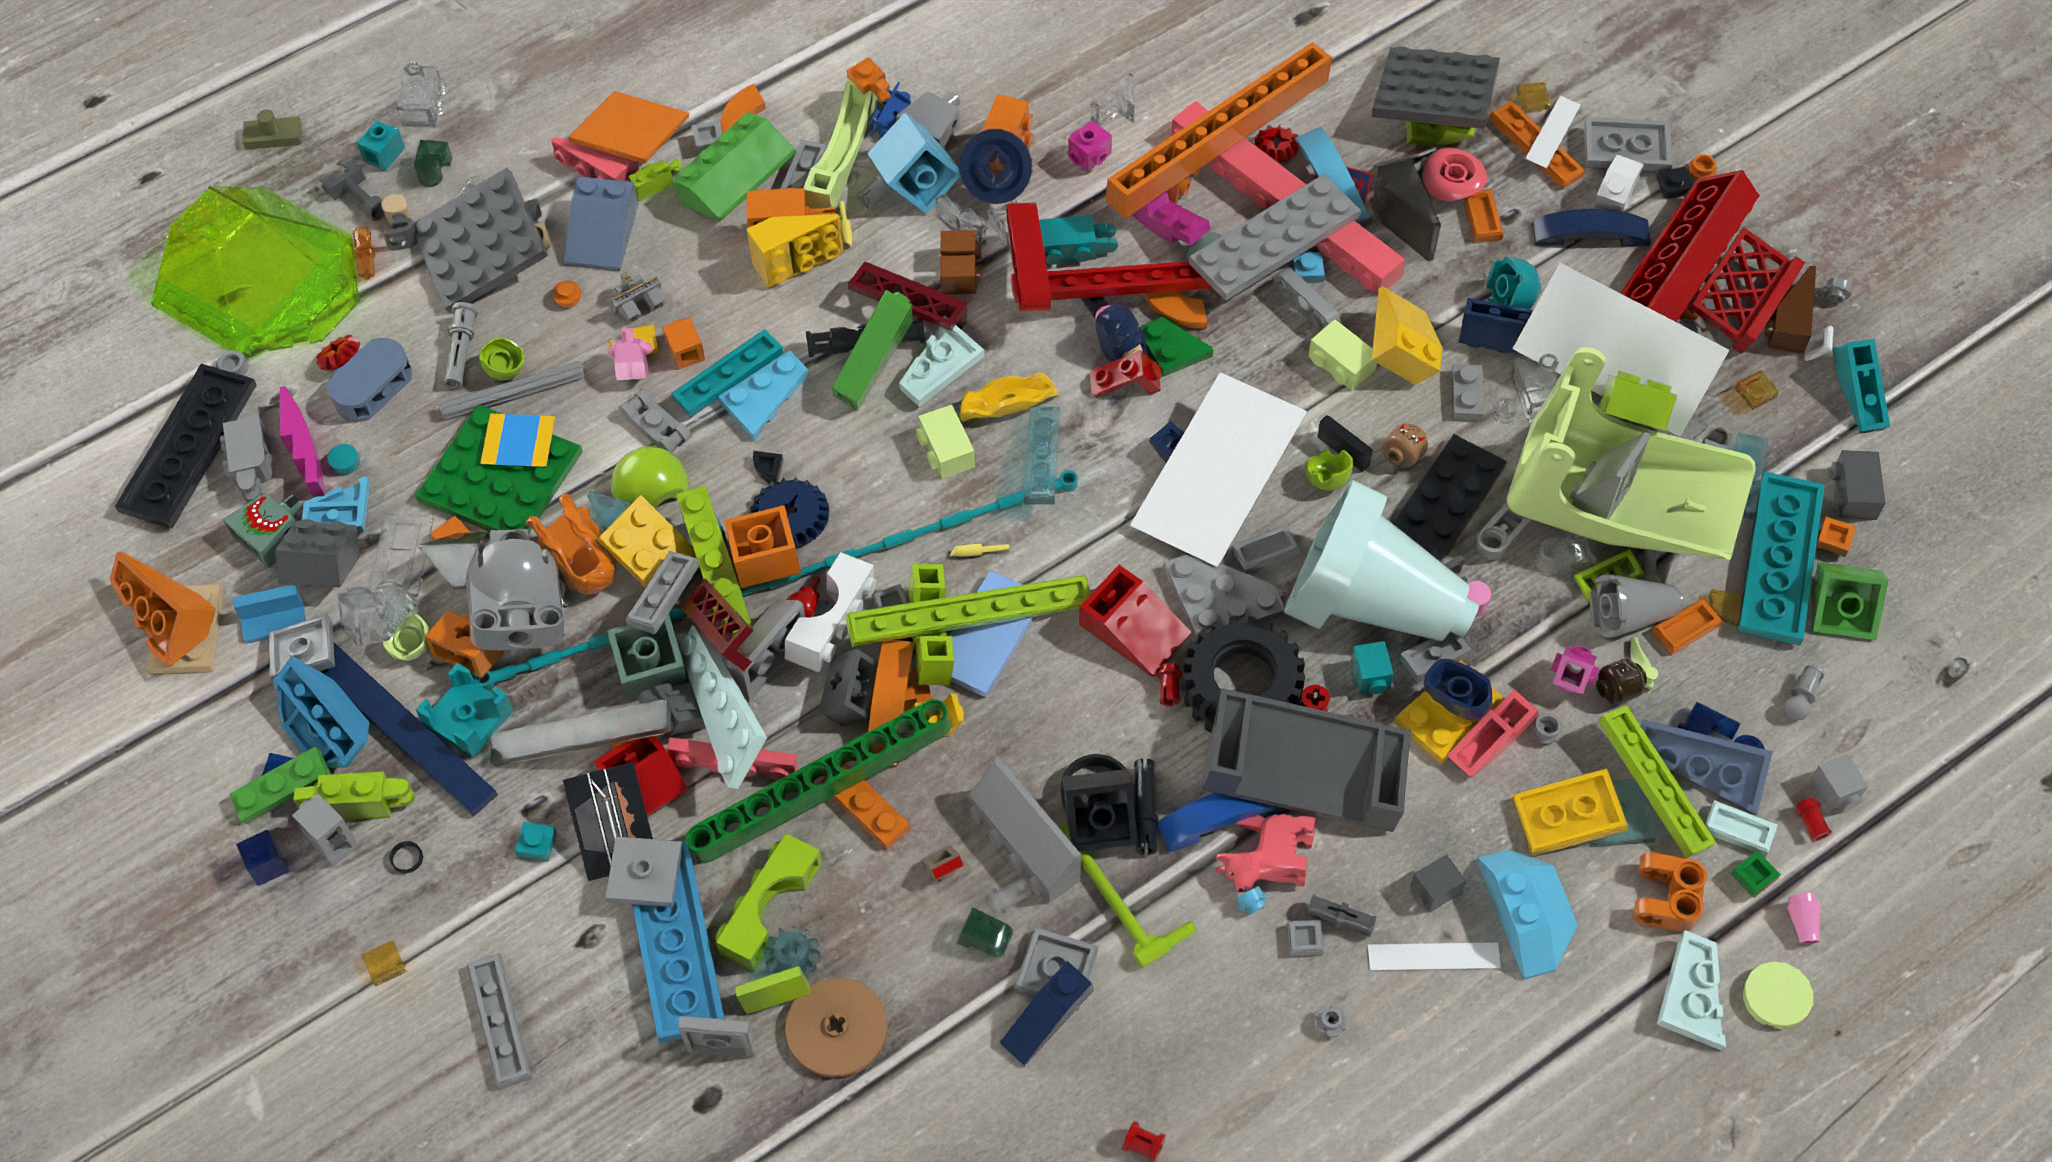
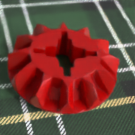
[1255,124,1299,163]
[316,335,360,370]

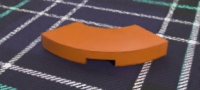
[721,84,766,133]
[1143,291,1207,329]

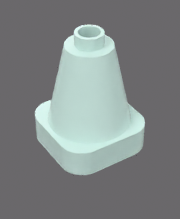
[1284,479,1479,641]

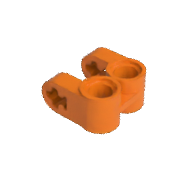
[1633,852,1707,933]

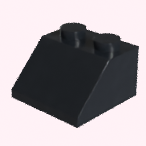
[1062,769,1138,852]

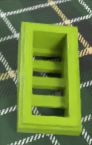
[1573,549,1645,603]

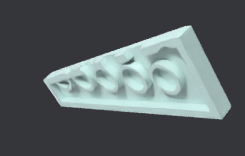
[679,625,767,789]

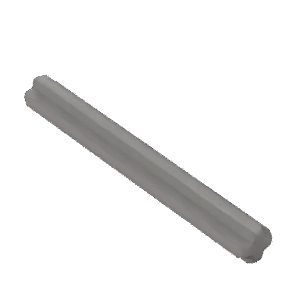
[439,361,584,419]

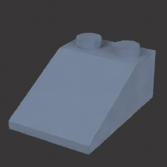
[563,176,639,271]

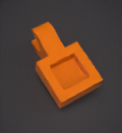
[846,57,891,102]

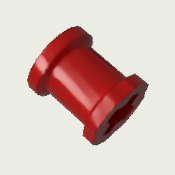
[1300,685,1330,712]
[1122,1121,1166,1162]

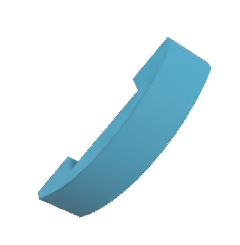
[1295,126,1369,223]

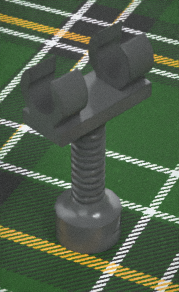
[319,158,385,221]

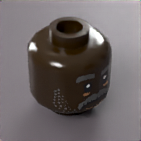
[1596,659,1647,705]

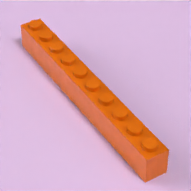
[1106,42,1332,219]

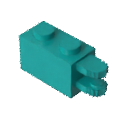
[1039,215,1119,264]

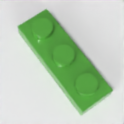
[229,747,330,824]

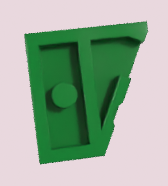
[1140,317,1213,377]

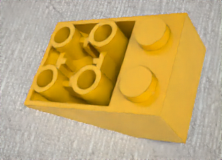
[746,214,844,288]

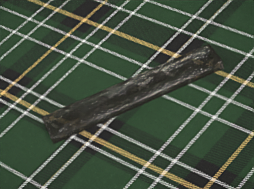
[490,699,671,767]

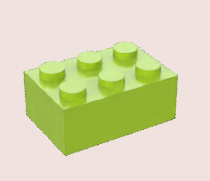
[1599,371,1677,431]

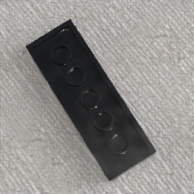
[115,364,257,529]
[1392,434,1507,563]

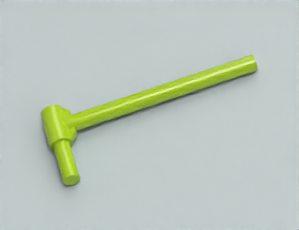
[1058,822,1197,969]

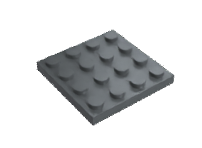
[1372,46,1500,129]
[414,168,548,314]

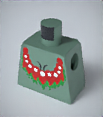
[222,494,303,568]

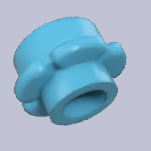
[1236,886,1268,915]

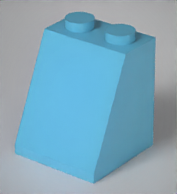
[868,112,961,214]

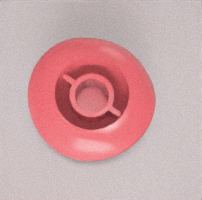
[1423,148,1488,201]

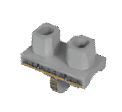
[610,272,665,324]

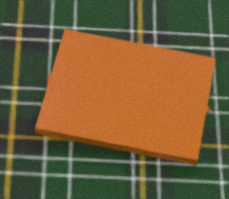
[569,91,689,164]

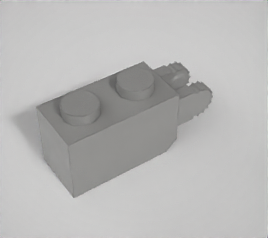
[220,415,273,502]

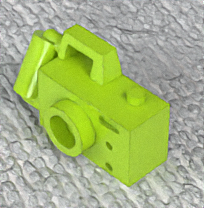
[628,159,682,202]

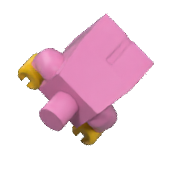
[608,328,655,380]

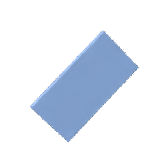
[950,570,1035,698]

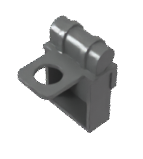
[637,682,706,743]

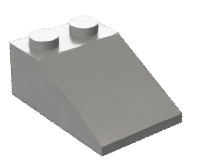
[1569,432,1651,520]

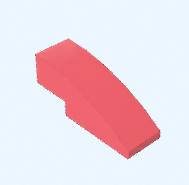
[1447,689,1540,778]

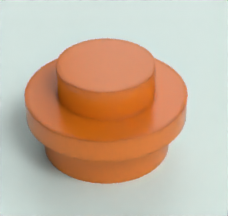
[1688,154,1717,180]
[552,280,582,308]

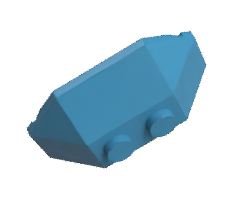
[273,657,370,769]

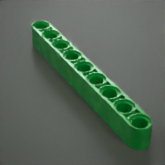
[685,699,952,862]

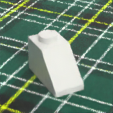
[1595,155,1644,212]

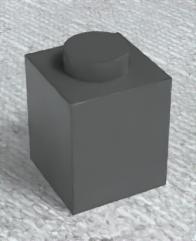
[1410,855,1466,913]

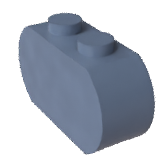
[327,338,412,422]

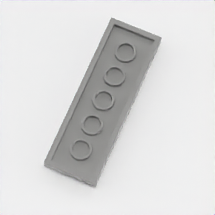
[1189,174,1361,301]

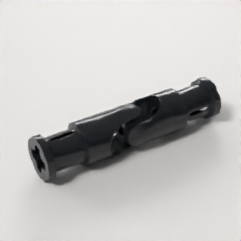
[806,318,925,357]

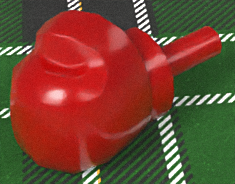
[787,576,821,618]

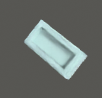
[1705,800,1778,857]

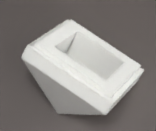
[1804,325,1833,361]

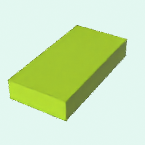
[735,966,811,1014]

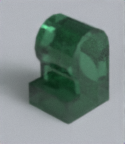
[414,140,453,187]
[957,907,1013,957]

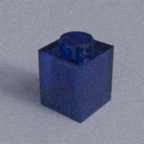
[236,830,289,886]

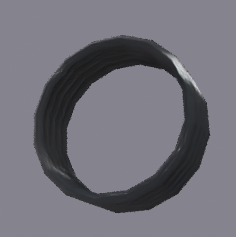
[389,841,424,873]

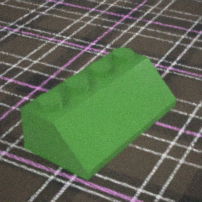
[671,112,796,222]

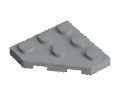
[1164,554,1285,641]

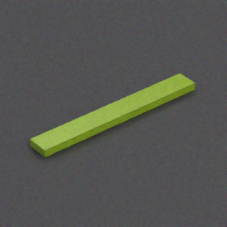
[845,575,1091,647]

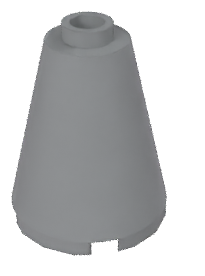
[1590,574,1683,637]

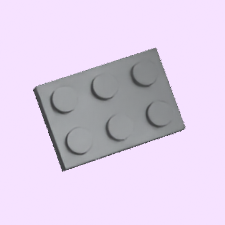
[1584,117,1673,171]

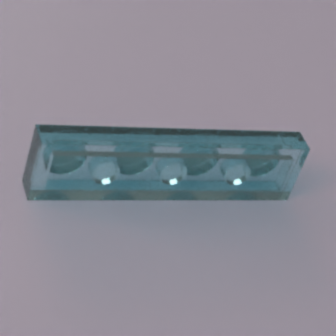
[1023,407,1061,505]

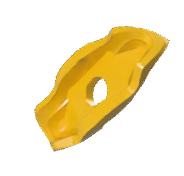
[960,372,1058,423]

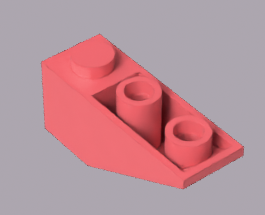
[551,137,640,182]

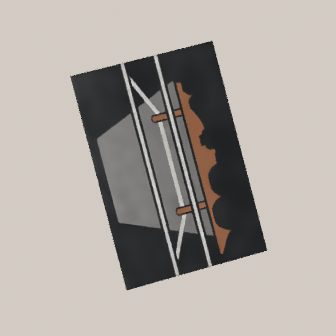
[563,762,653,881]

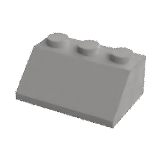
[721,600,805,702]

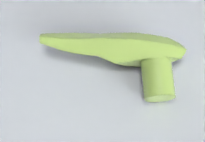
[1630,637,1658,691]

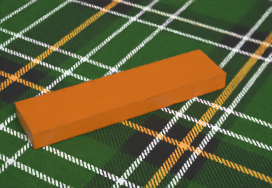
[1489,100,1585,190]

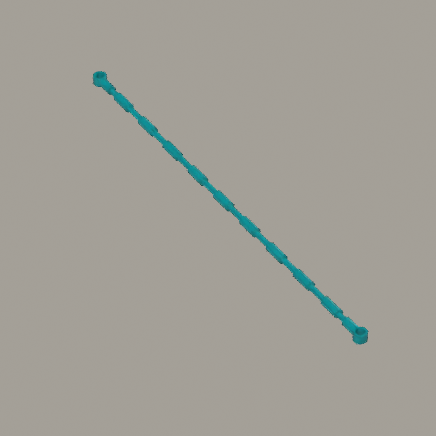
[474,470,1078,691]

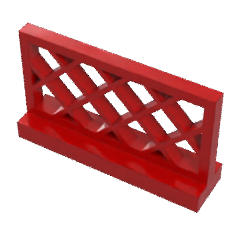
[1689,227,1806,354]

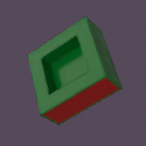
[1731,850,1781,898]

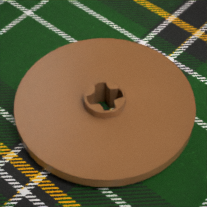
[785,978,888,1077]

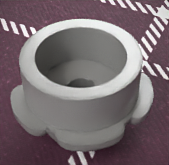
[1823,278,1852,303]
[1531,713,1563,744]
[1314,1005,1348,1038]

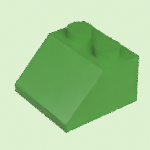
[1812,562,1889,640]

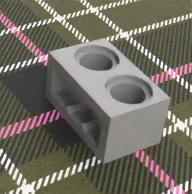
[292,794,359,867]

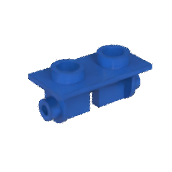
[868,82,911,137]

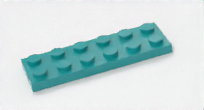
[1737,471,1825,646]

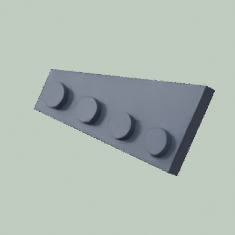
[1640,719,1773,815]

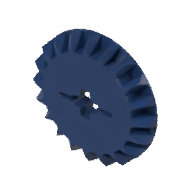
[959,129,1033,204]
[750,477,829,547]

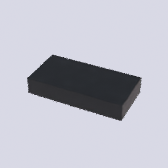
[1317,415,1373,472]

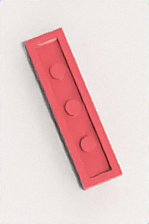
[667,737,799,780]

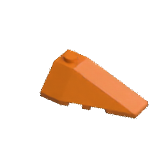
[109,552,216,666]

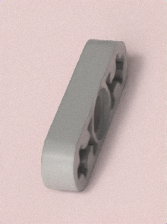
[1273,267,1341,331]

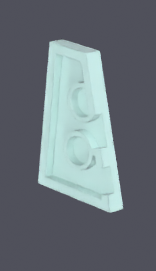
[899,315,985,407]
[1657,930,1726,1051]

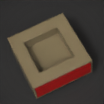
[921,845,964,881]

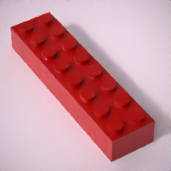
[1620,170,1760,322]

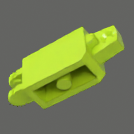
[294,771,416,820]

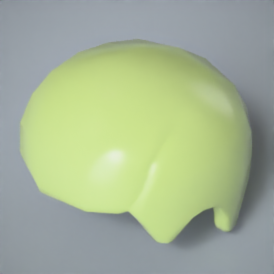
[382,613,430,661]

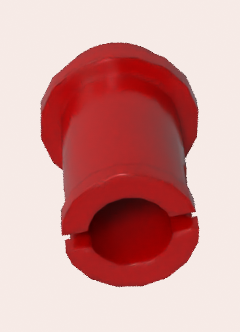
[1157,663,1182,706]
[1795,797,1832,842]

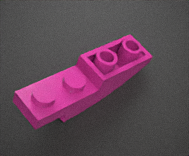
[1132,191,1211,245]

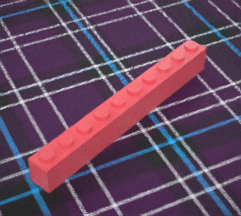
[1171,101,1405,295]

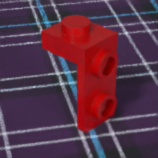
[1090,350,1162,397]

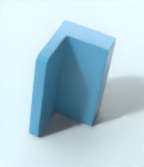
[233,584,306,644]

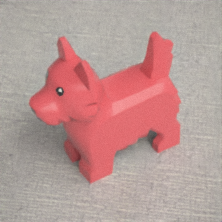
[1216,813,1315,892]

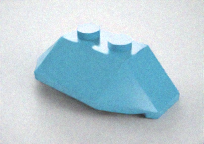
[1477,849,1578,980]

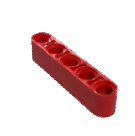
[1006,202,1051,313]

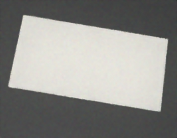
[1513,263,1729,436]
[1130,373,1307,567]

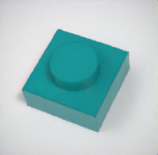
[515,822,557,861]

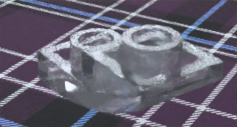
[935,193,987,246]

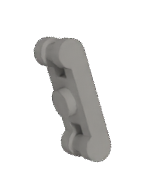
[618,389,692,453]

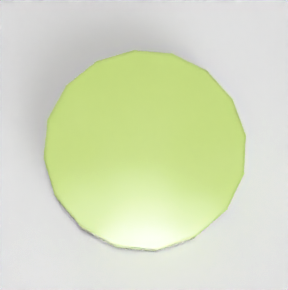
[1743,961,1813,1030]

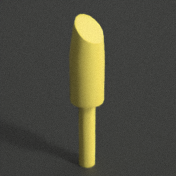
[839,201,852,246]
[950,544,1009,557]

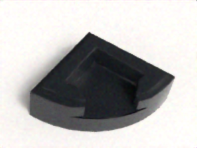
[753,451,784,483]

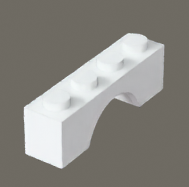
[785,552,877,672]

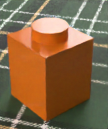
[662,317,705,370]

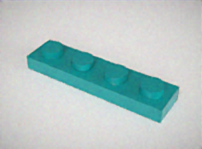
[671,329,784,418]

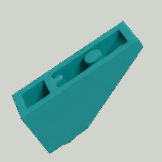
[1832,338,1890,432]

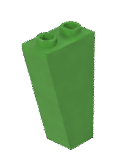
[832,290,912,410]

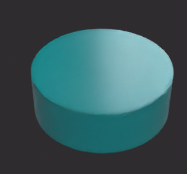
[327,444,360,475]

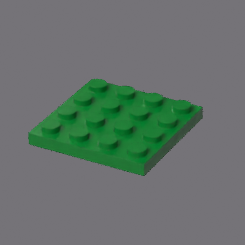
[415,404,583,533]

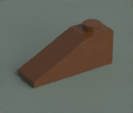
[1764,266,1816,354]

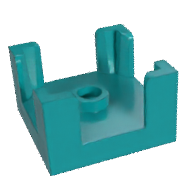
[416,663,513,758]

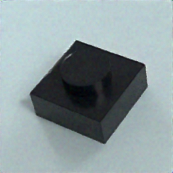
[1656,167,1693,199]

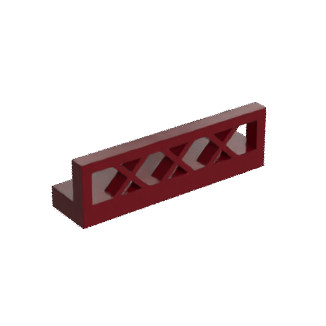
[848,261,967,331]
[681,578,754,672]

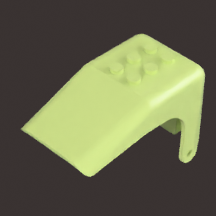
[1507,347,1756,560]

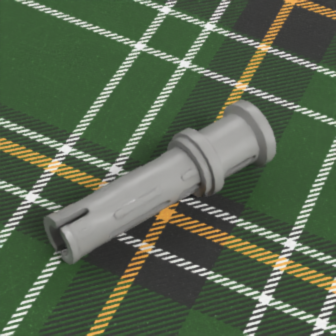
[443,302,478,389]

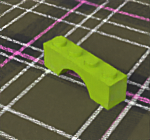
[908,564,955,685]
[716,833,822,972]

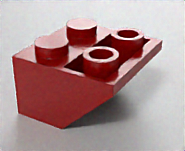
[594,727,689,817]

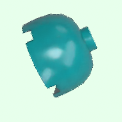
[1486,257,1542,309]

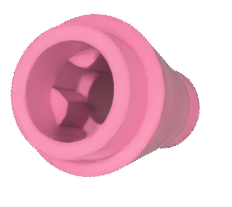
[1786,893,1821,945]

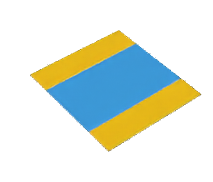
[480,413,555,467]

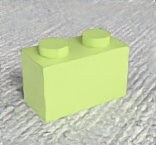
[1308,320,1377,391]
[916,405,975,479]

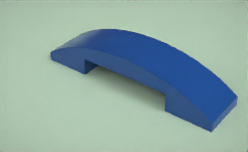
[1157,793,1290,853]

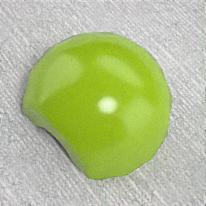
[611,446,689,510]

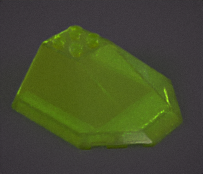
[151,186,360,356]

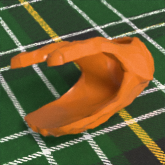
[526,494,617,595]

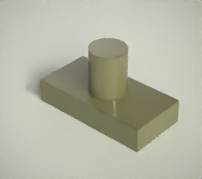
[242,109,302,150]

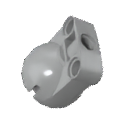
[466,539,564,650]

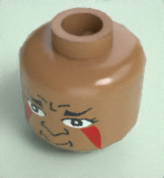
[1383,423,1428,468]

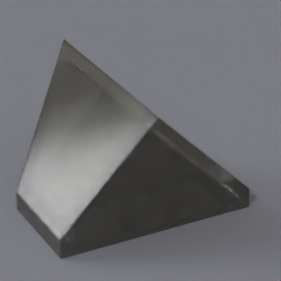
[417,532,489,590]

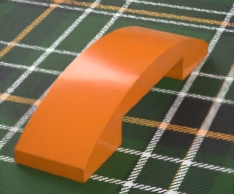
[868,640,915,767]

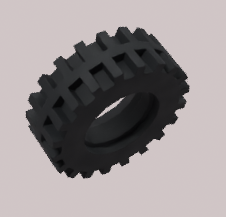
[1182,616,1305,733]

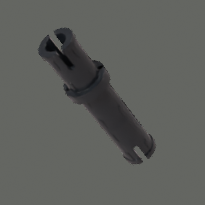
[1134,759,1159,855]

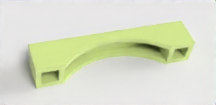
[803,63,881,209]

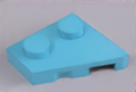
[302,476,370,533]

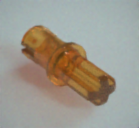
[352,226,376,280]

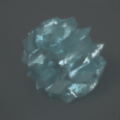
[763,924,821,979]

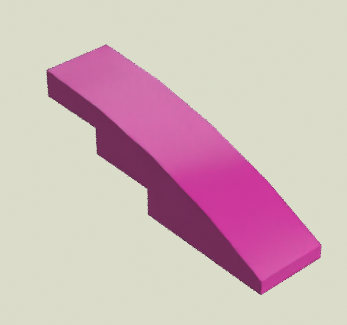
[280,386,325,498]

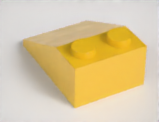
[1372,286,1442,385]

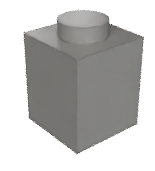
[1810,754,1868,812]

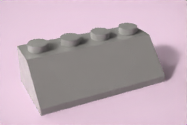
[968,758,1081,903]

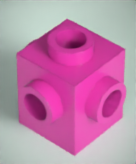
[1068,120,1112,172]
[1551,645,1600,695]

